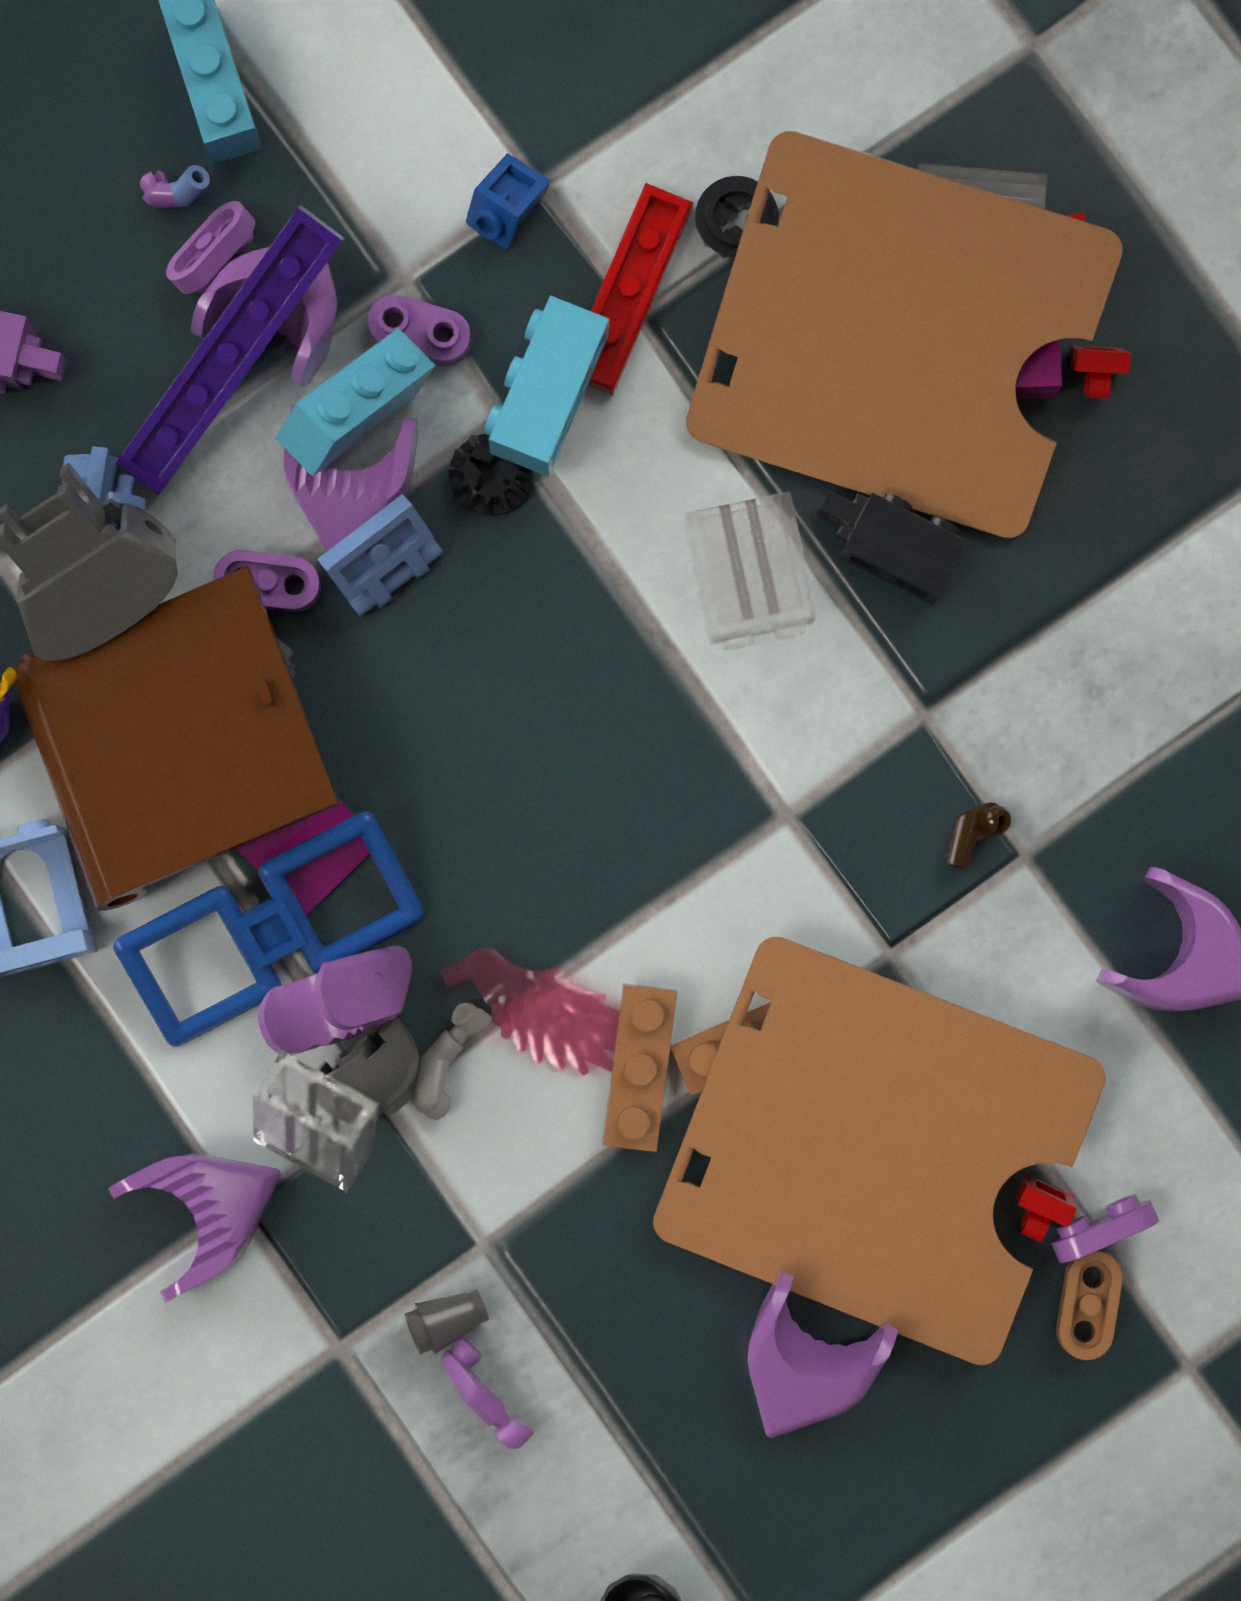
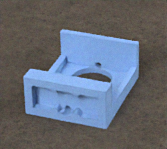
[0,819,97,978]

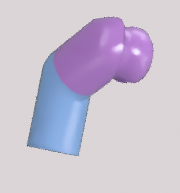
[140,165,210,209]

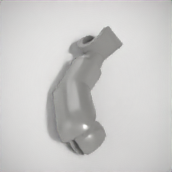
[412,1003,492,1120]

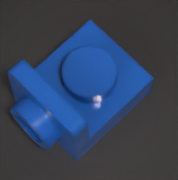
[465,153,551,249]

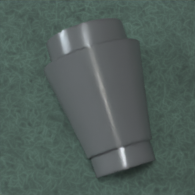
[404,1290,489,1355]

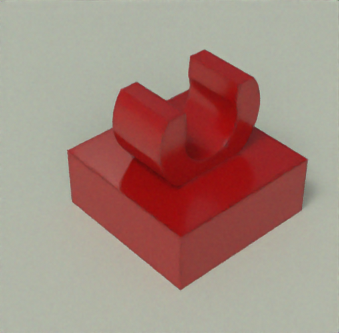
[1069,345,1131,399]
[1016,1173,1077,1242]

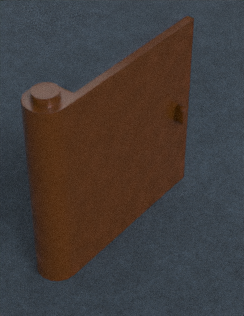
[14,566,340,911]

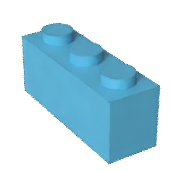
[158,0,263,164]
[484,295,609,477]
[275,328,436,477]

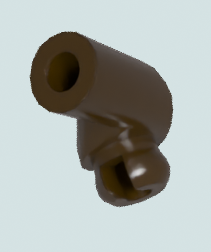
[944,802,1011,870]

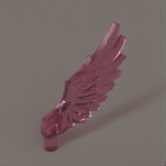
[440,947,619,1076]

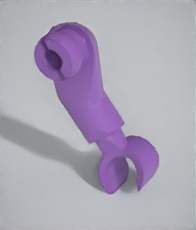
[442,1337,534,1449]

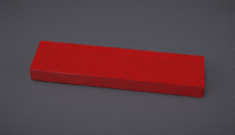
[588,183,694,395]

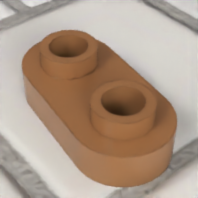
[1056,1250,1123,1360]

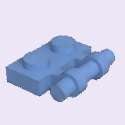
[317,494,444,617]

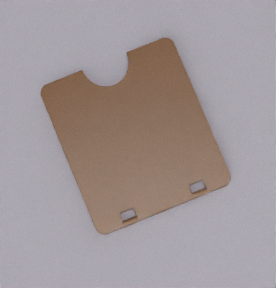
[686,131,1123,538]
[653,937,1106,1365]

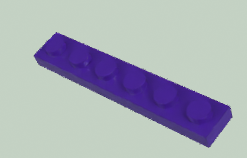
[115,205,345,495]

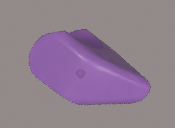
[191,247,337,388]
[284,404,418,551]
[1096,867,1241,1012]
[257,945,413,1056]
[108,1154,281,1303]
[747,1270,898,1438]

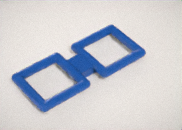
[113,811,425,1047]

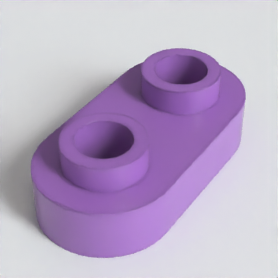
[166,201,255,294]
[368,295,471,366]
[214,550,321,613]
[1051,1194,1159,1263]

